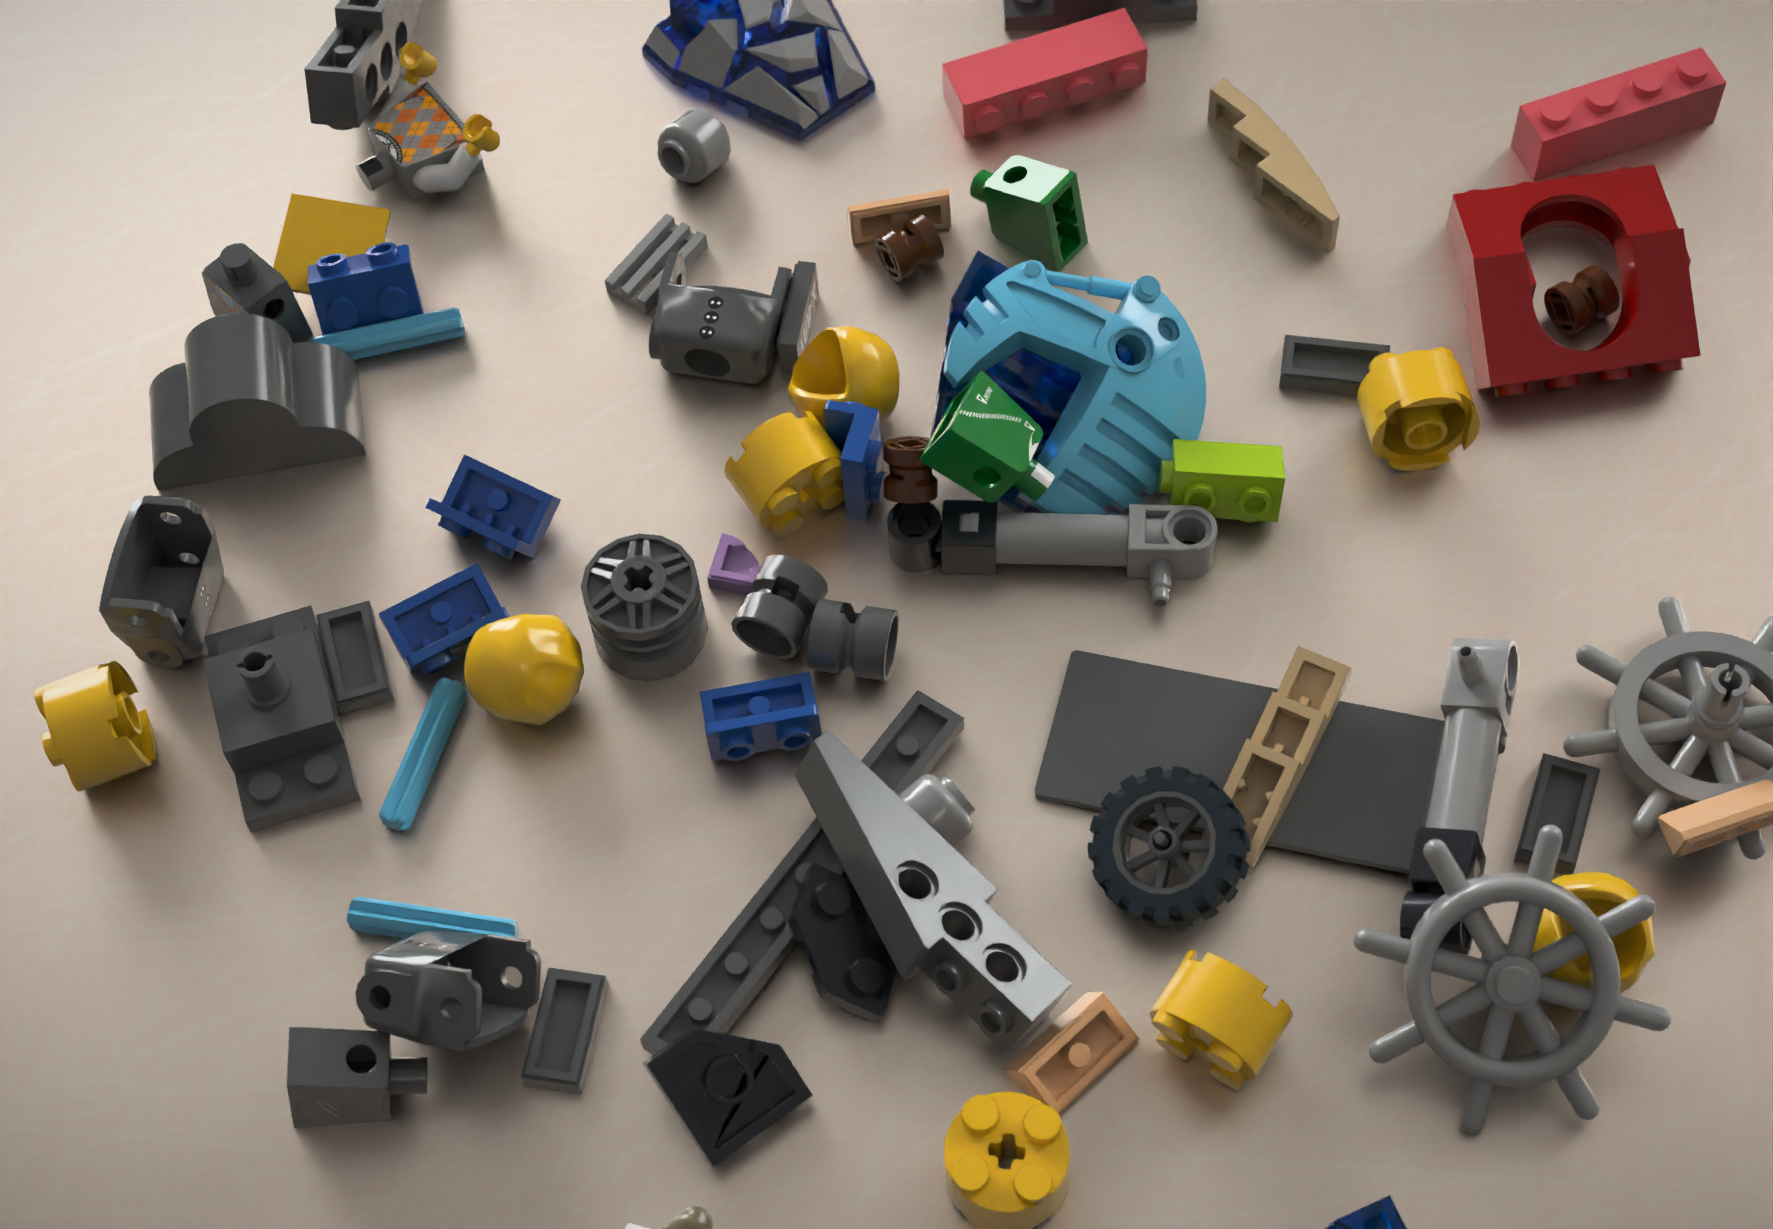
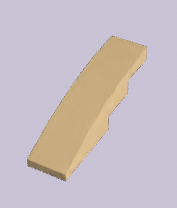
[1207,78,1340,254]
[1200,646,1352,869]

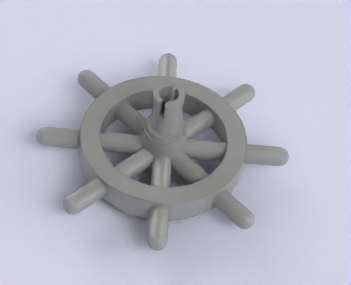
[1563,597,1773,860]
[1354,825,1671,1133]

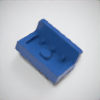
[308,242,424,335]
[823,400,887,522]
[425,454,561,560]
[379,563,510,675]
[700,672,822,761]

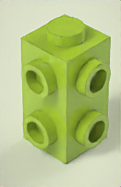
[1158,439,1285,522]

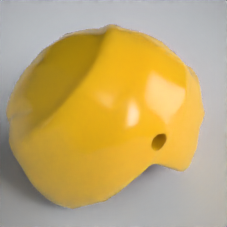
[788,326,900,431]
[464,614,584,726]
[1532,872,1655,993]

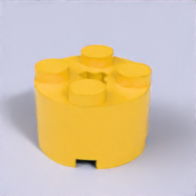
[1357,347,1480,471]
[724,410,845,538]
[34,661,157,792]
[1150,950,1293,1090]
[944,1092,1070,1229]

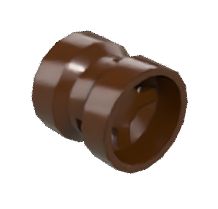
[874,214,944,282]
[1544,265,1620,335]
[884,436,938,504]

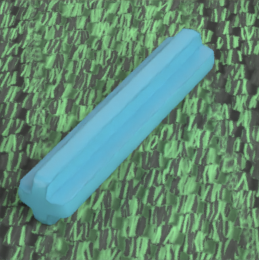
[312,307,464,360]
[379,677,467,832]
[347,896,519,939]

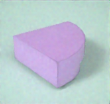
[707,533,760,595]

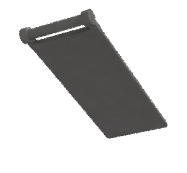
[1035,650,1508,875]

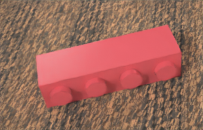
[942,8,1148,139]
[1511,47,1727,181]

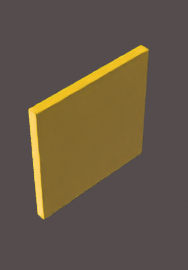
[273,193,391,295]

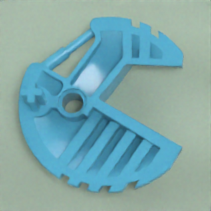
[944,260,1206,515]

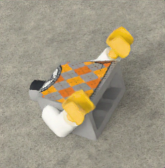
[356,42,500,199]

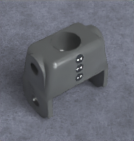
[649,252,792,384]
[99,495,224,668]
[355,931,541,1051]

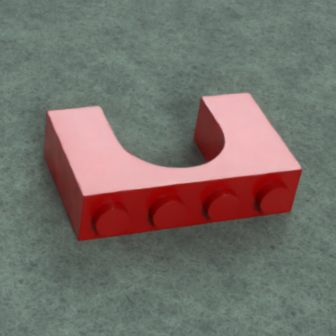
[1446,164,1691,300]
[1460,228,1701,397]

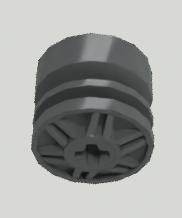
[581,533,708,681]

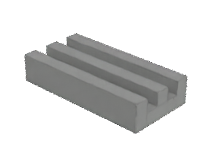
[605,213,708,315]

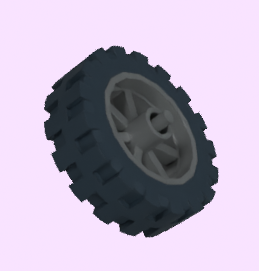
[1088,766,1251,928]

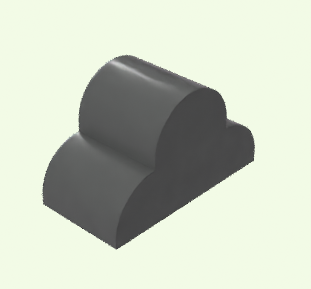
[149,313,366,491]

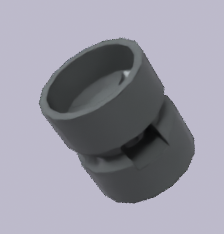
[731,554,828,659]
[807,598,899,682]

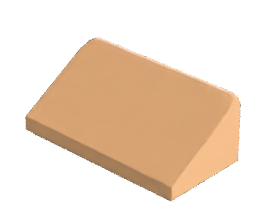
[846,189,951,244]
[1658,780,1773,857]
[1004,992,1139,1114]

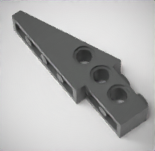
[304,0,424,130]
[795,730,1072,1053]

